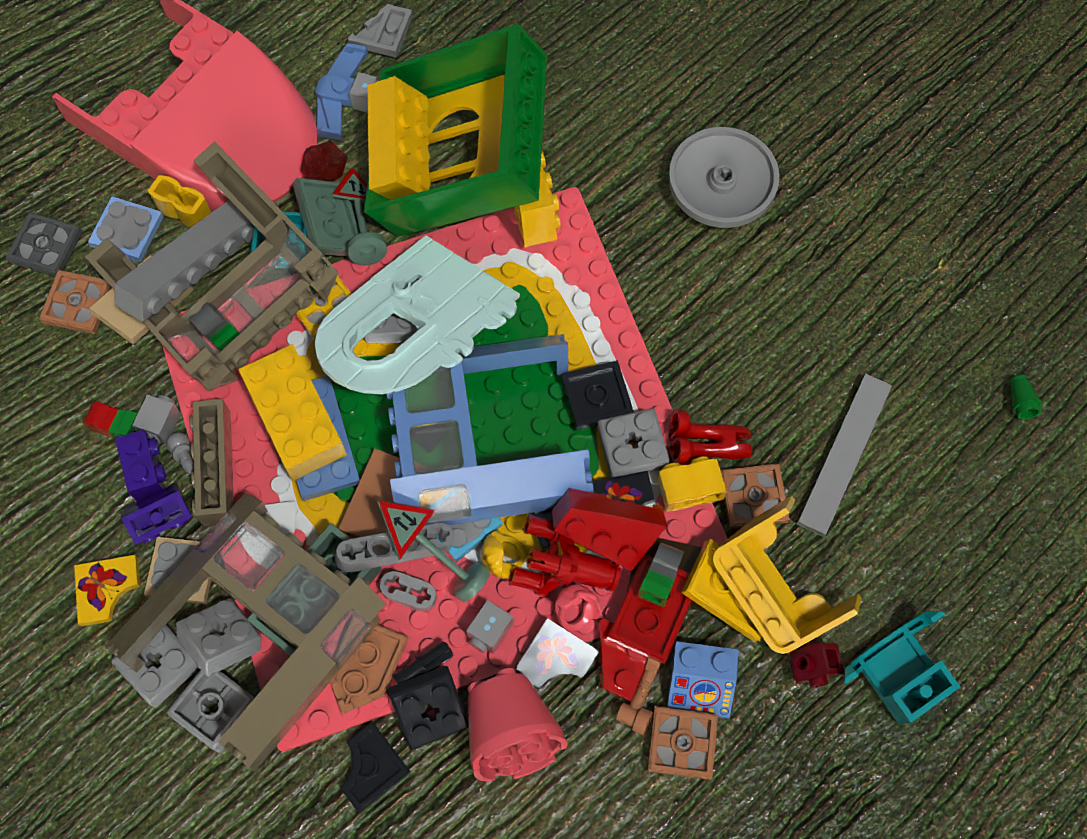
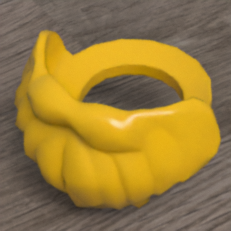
[480,530,526,580]

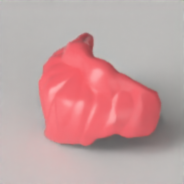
[557,583,601,632]

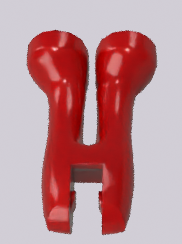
[669,409,753,464]

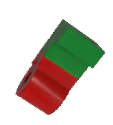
[82,401,138,439]

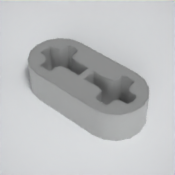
[380,571,437,612]

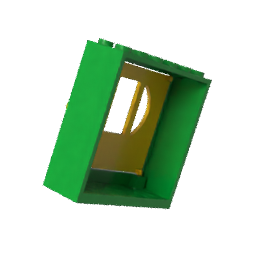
[364,23,547,237]

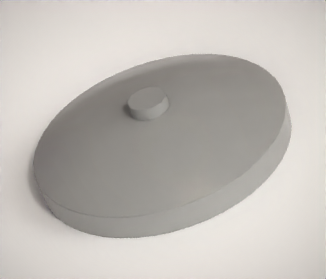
[668,127,779,228]

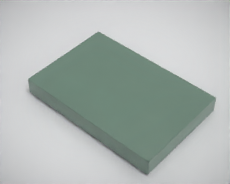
[292,178,360,256]

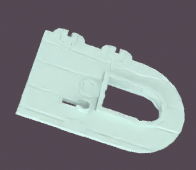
[315,235,520,394]

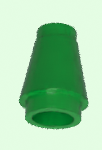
[1009,375,1043,420]

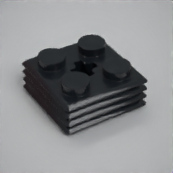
[388,666,469,750]

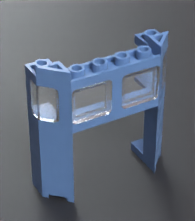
[387,334,594,525]

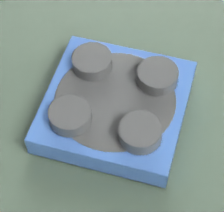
[88,196,164,262]

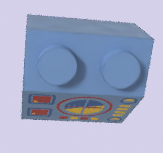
[667,641,739,719]

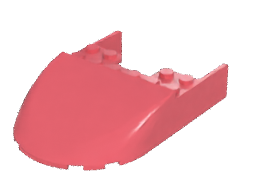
[52,0,318,211]

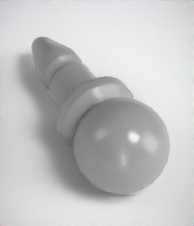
[166,432,194,474]

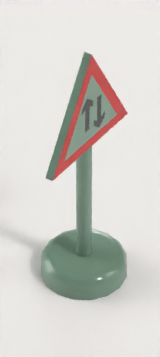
[331,167,387,265]
[377,501,490,602]

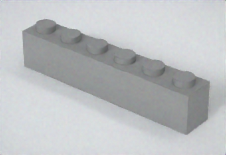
[114,200,254,322]

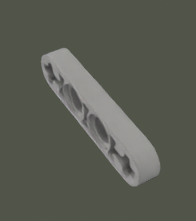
[335,523,454,572]

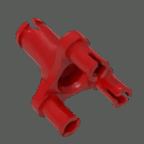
[508,514,621,597]

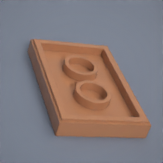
[338,449,430,550]

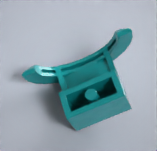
[842,611,961,725]

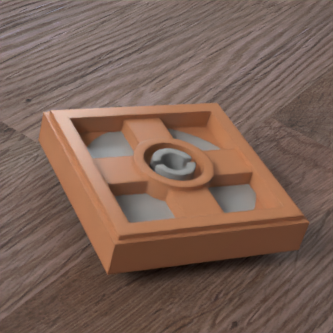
[39,270,112,334]
[721,464,790,530]
[647,706,718,781]

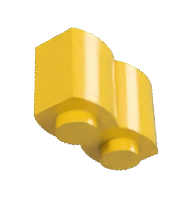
[148,175,211,228]
[657,457,727,512]

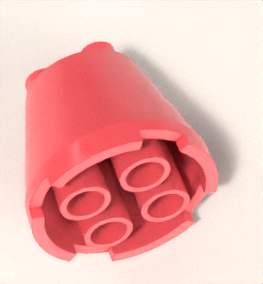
[468,668,568,782]

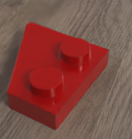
[597,618,648,702]

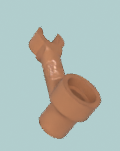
[616,658,662,736]

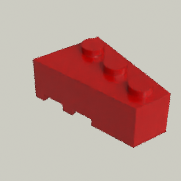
[552,488,667,571]

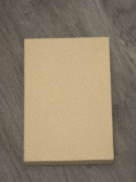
[89,255,193,345]

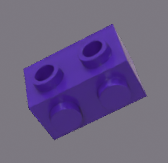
[115,429,167,502]
[121,484,192,545]

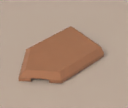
[330,615,409,714]

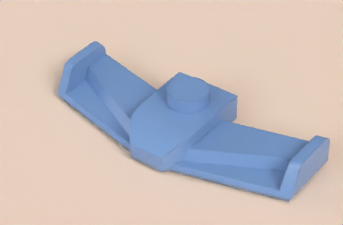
[315,43,368,141]

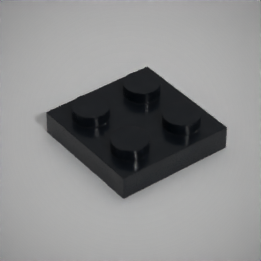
[561,360,634,431]

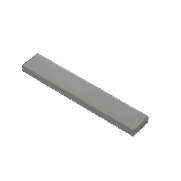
[796,373,892,537]

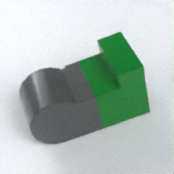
[189,302,240,351]
[638,542,684,607]

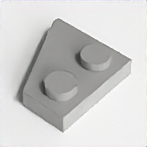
[348,4,413,58]

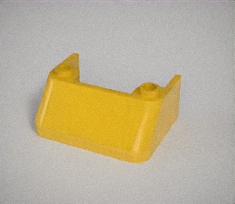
[713,496,862,654]

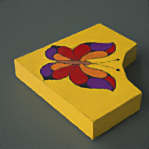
[74,555,140,627]

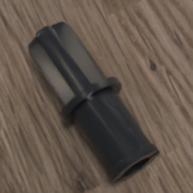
[393,642,454,684]

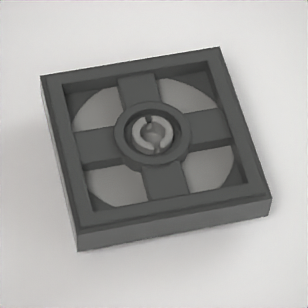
[5,212,83,276]

